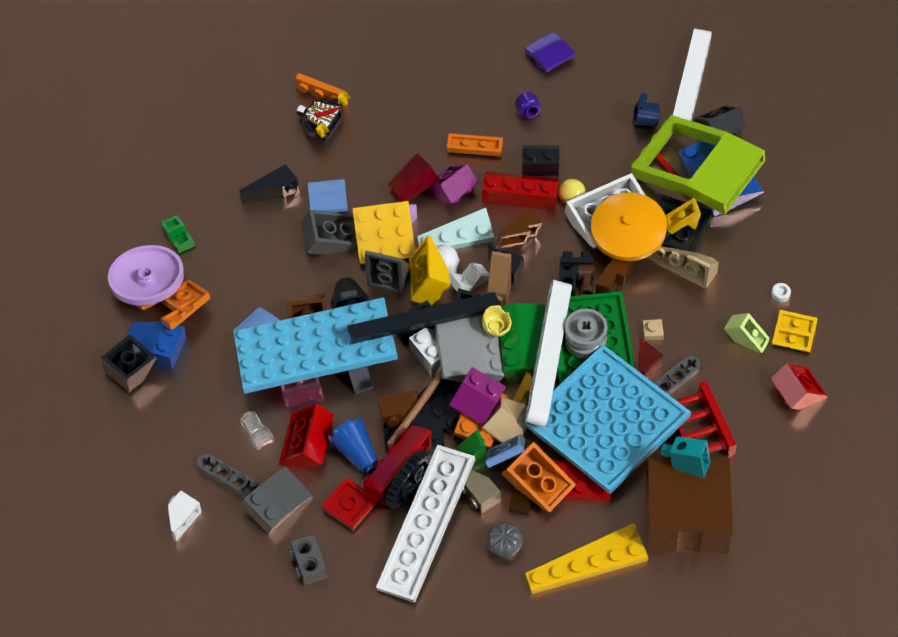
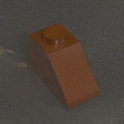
[378,390,418,427]

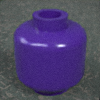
[515,92,541,119]

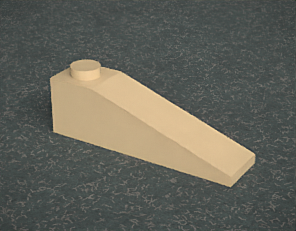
[645,246,719,288]

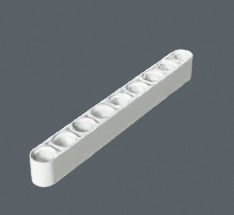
[525,279,572,427]

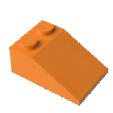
[501,442,576,513]

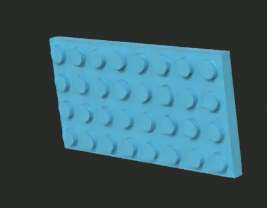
[233,297,398,394]

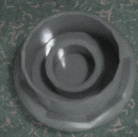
[487,522,523,558]

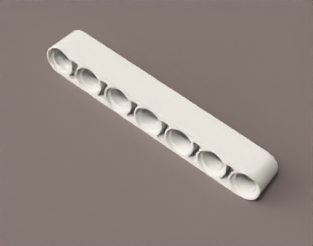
[673,28,712,121]

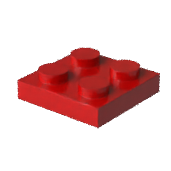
[321,478,378,530]

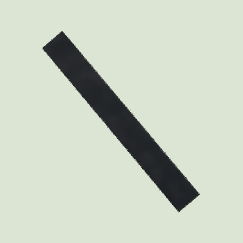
[347,292,501,344]

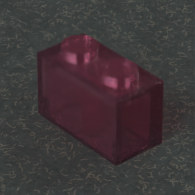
[281,377,325,410]

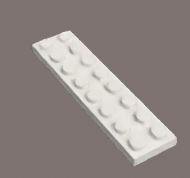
[376,445,475,603]

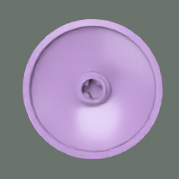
[108,245,184,305]

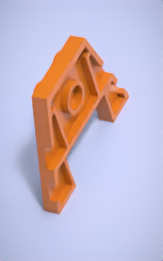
[135,280,210,330]

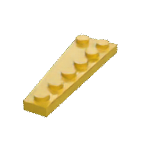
[525,523,648,594]

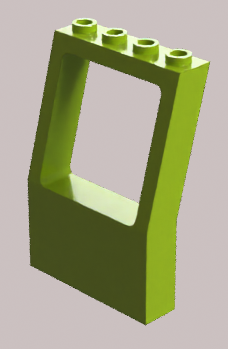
[630,115,765,215]

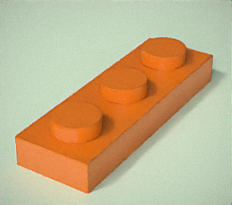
[295,73,344,107]
[447,133,503,157]

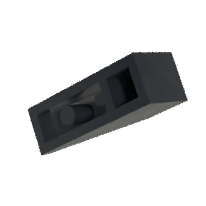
[239,164,299,204]

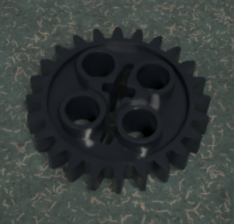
[385,450,431,510]

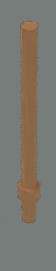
[386,367,445,448]

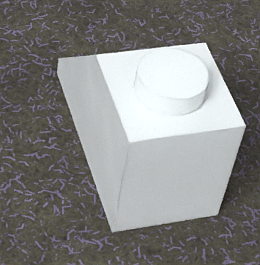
[168,491,202,541]

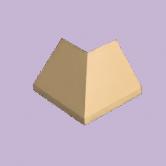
[482,397,527,443]

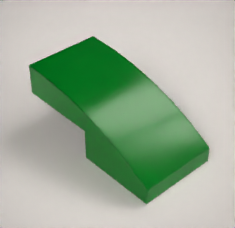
[160,215,195,253]

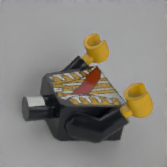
[297,91,351,142]

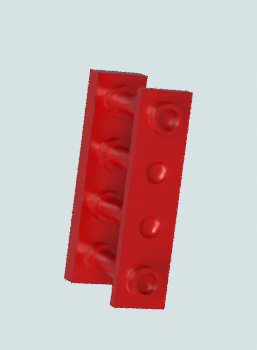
[675,380,737,457]

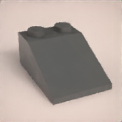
[301,210,358,255]
[365,250,410,294]
[241,466,312,535]

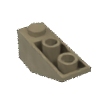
[461,470,501,514]

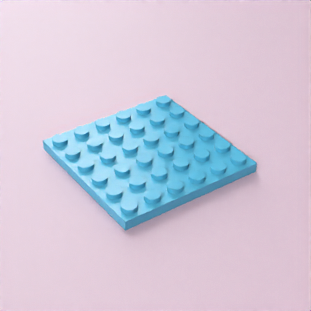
[522,345,691,494]

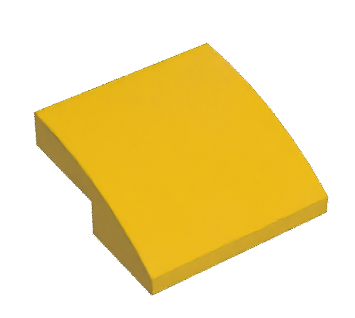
[772,310,818,353]

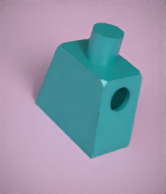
[661,436,711,479]

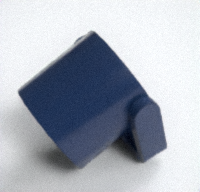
[632,92,660,127]

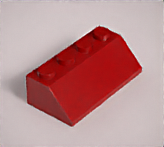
[482,171,560,210]
[363,425,432,505]

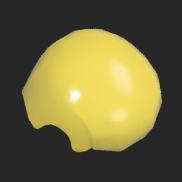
[558,179,586,205]
[482,305,512,337]

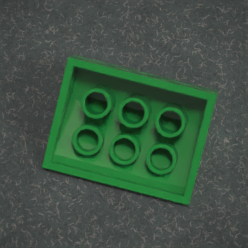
[500,303,566,383]

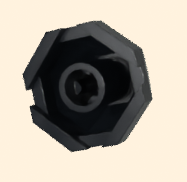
[331,277,369,309]

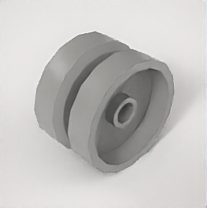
[564,308,608,359]

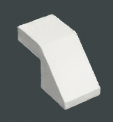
[449,263,489,291]

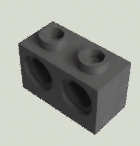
[289,535,328,585]

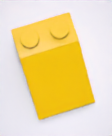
[409,235,451,306]

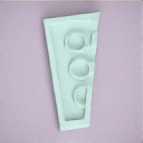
[417,208,494,249]

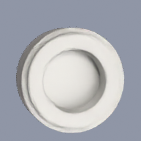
[771,283,791,302]

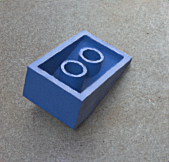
[126,322,186,370]

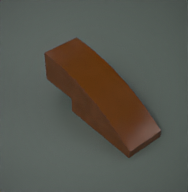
[493,213,542,249]
[595,259,633,294]

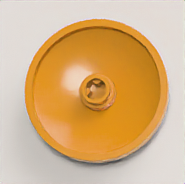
[591,192,667,261]

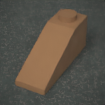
[488,251,511,305]

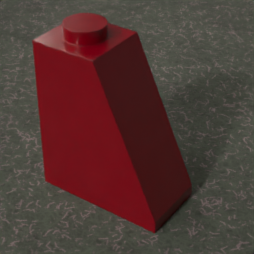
[388,153,439,202]

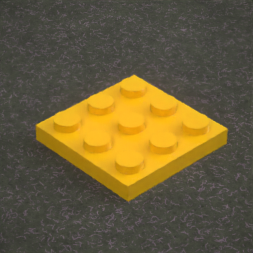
[352,201,415,264]

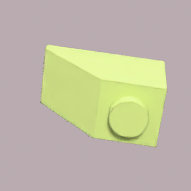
[724,313,771,354]

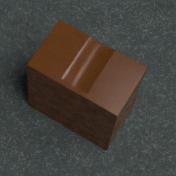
[646,457,733,553]

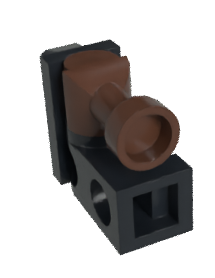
[559,251,594,296]

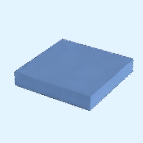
[485,434,525,468]

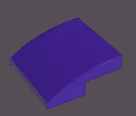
[524,32,575,72]

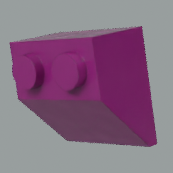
[426,164,478,204]
[449,367,506,426]

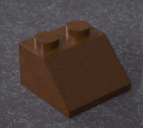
[287,294,326,319]

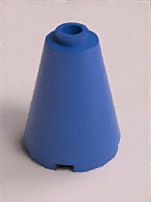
[328,417,378,474]

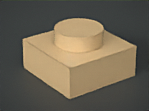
[642,319,664,341]

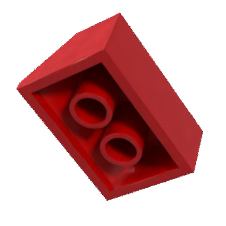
[279,403,334,470]

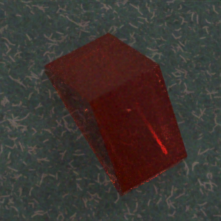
[638,339,663,378]

